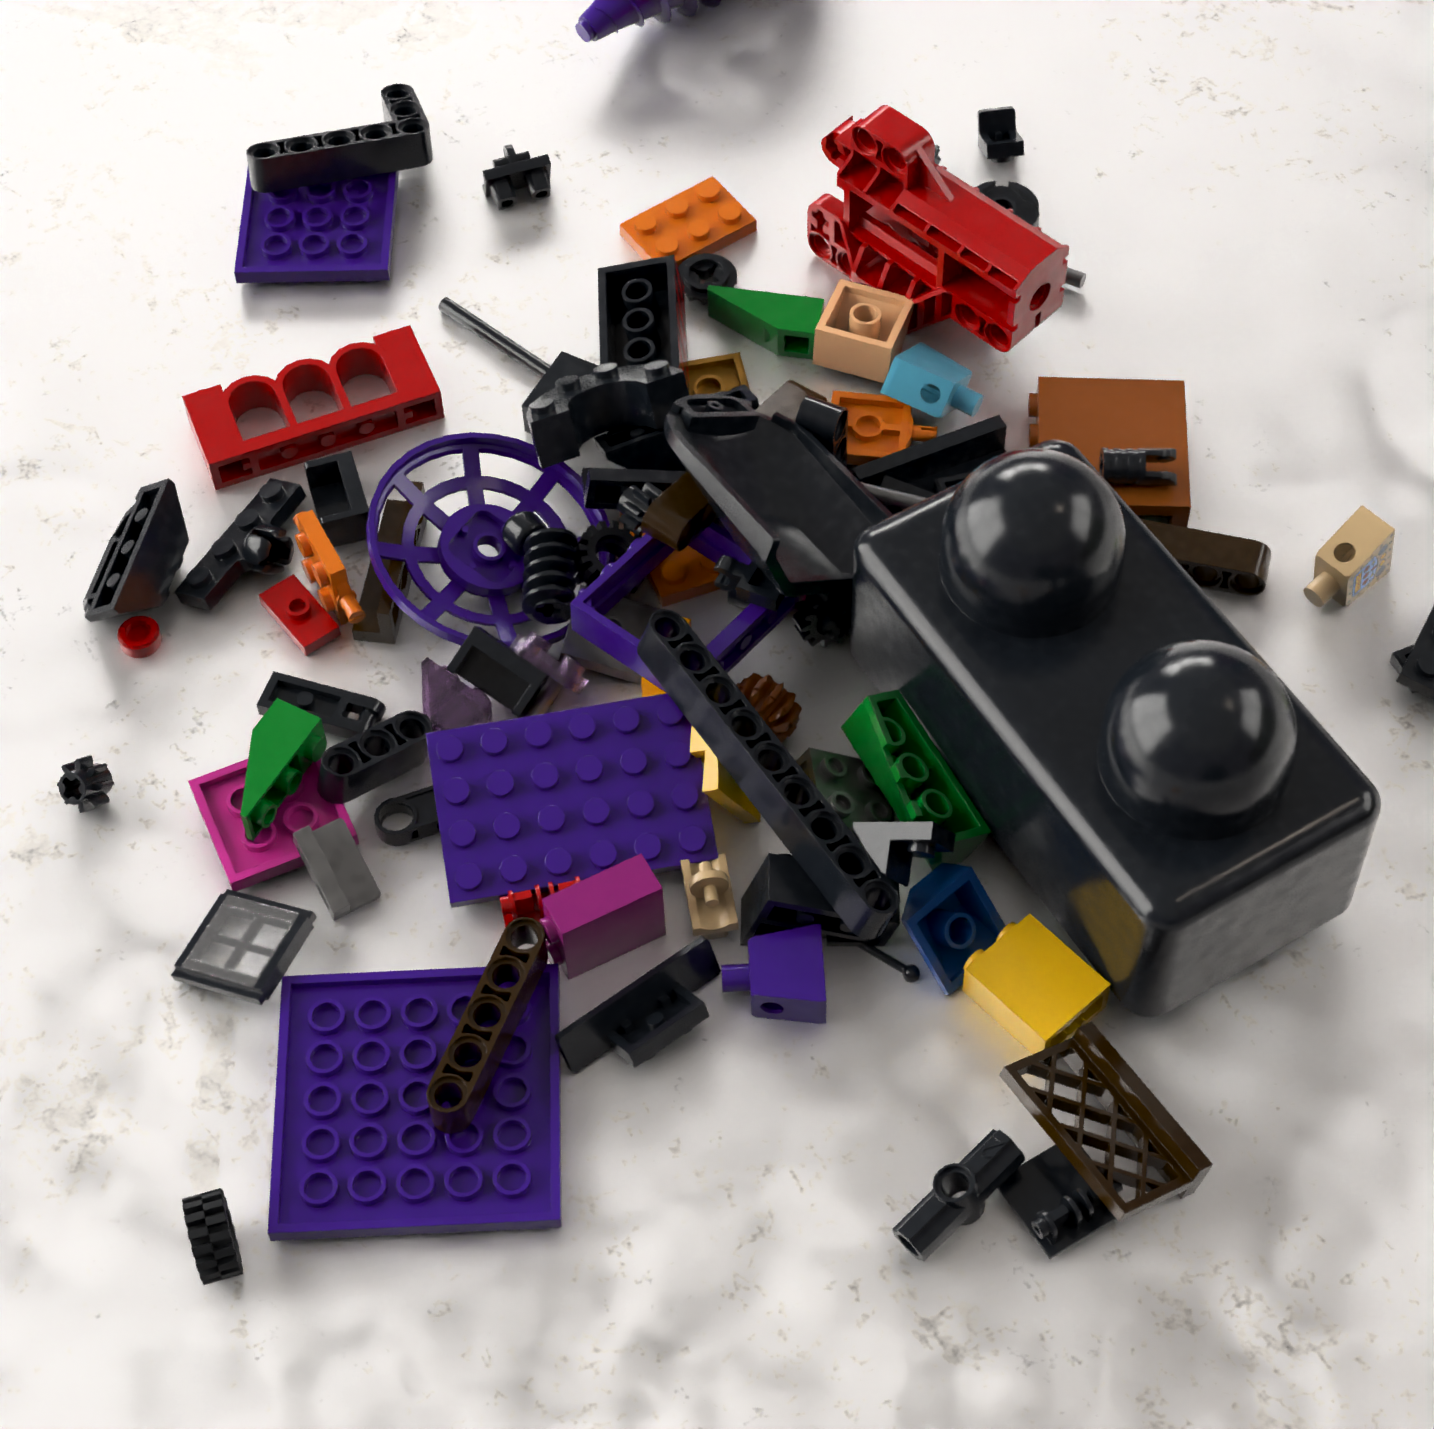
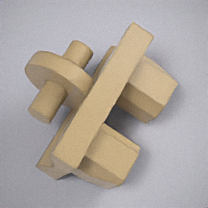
[681,853,739,940]

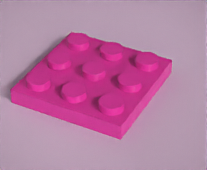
[188,757,359,891]

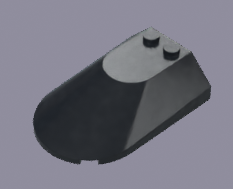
[664,394,893,598]

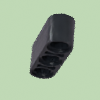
[317,711,432,804]

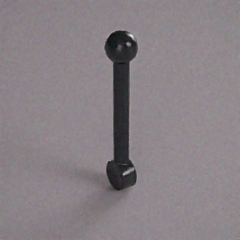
[857,944,920,983]

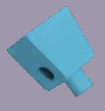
[880,342,984,418]

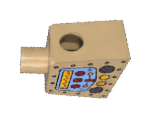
[1303,505,1395,607]

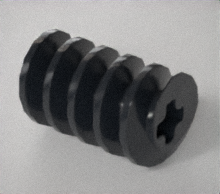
[522,528,578,625]

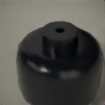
[502,511,547,557]

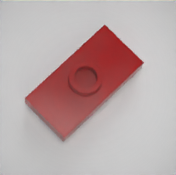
[258,574,341,656]

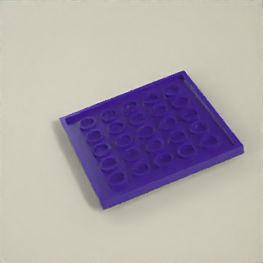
[268,963,562,1241]

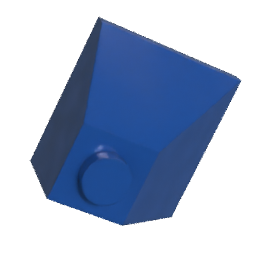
[901,863,1005,995]

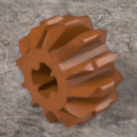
[736,673,802,742]

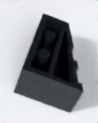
[740,853,900,946]

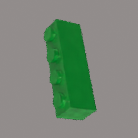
[841,689,991,871]

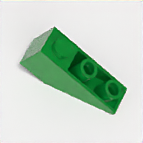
[707,285,824,360]
[240,698,327,841]

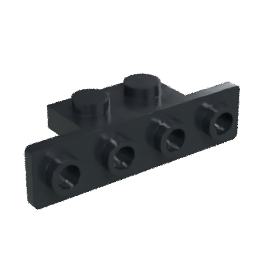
[555,936,721,1072]

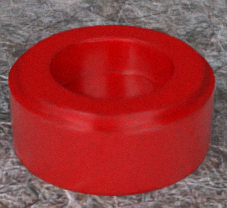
[117,616,162,658]

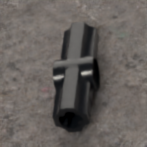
[892,1129,1025,1261]

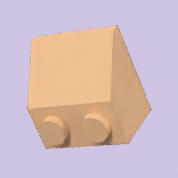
[812,279,915,383]

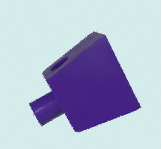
[721,924,827,1024]

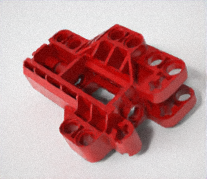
[807,105,1070,352]

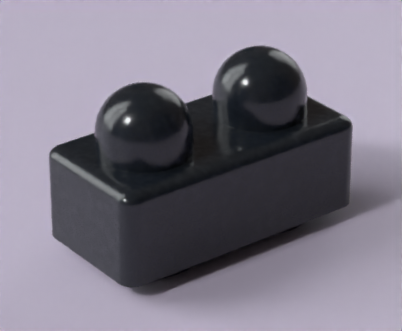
[850,440,1381,1017]

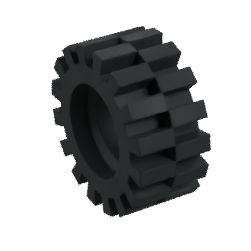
[574,520,644,599]
[182,1188,243,1285]

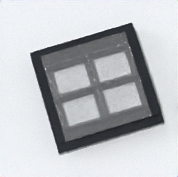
[171,889,317,1005]

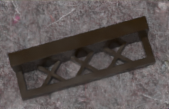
[352,481,427,644]

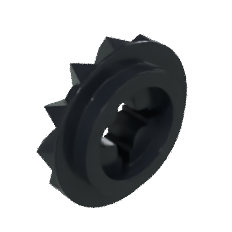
[678,253,737,305]

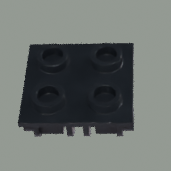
[997,1144,1123,1259]

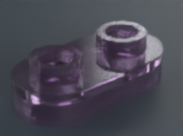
[510,631,589,695]

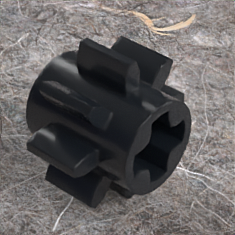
[617,481,663,537]
[57,755,114,813]

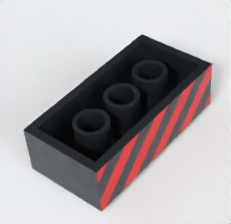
[598,255,690,395]

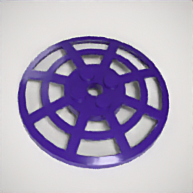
[366,432,615,652]

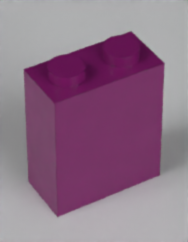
[539,853,666,980]

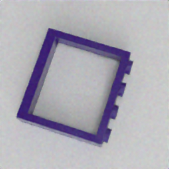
[570,522,800,693]

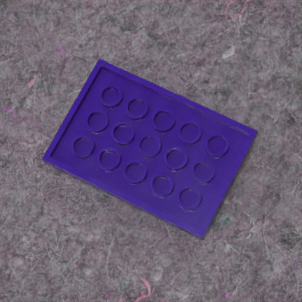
[426,693,719,908]

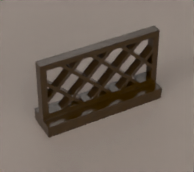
[999,1022,1213,1222]

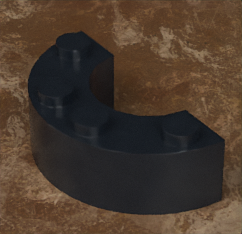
[526,360,689,469]

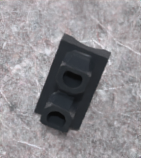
[482,144,551,210]

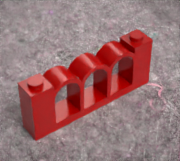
[182,325,445,490]

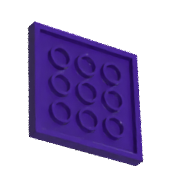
[234,169,399,283]

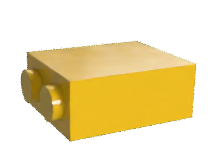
[962,913,1111,1054]

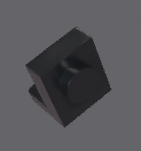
[977,106,1024,163]

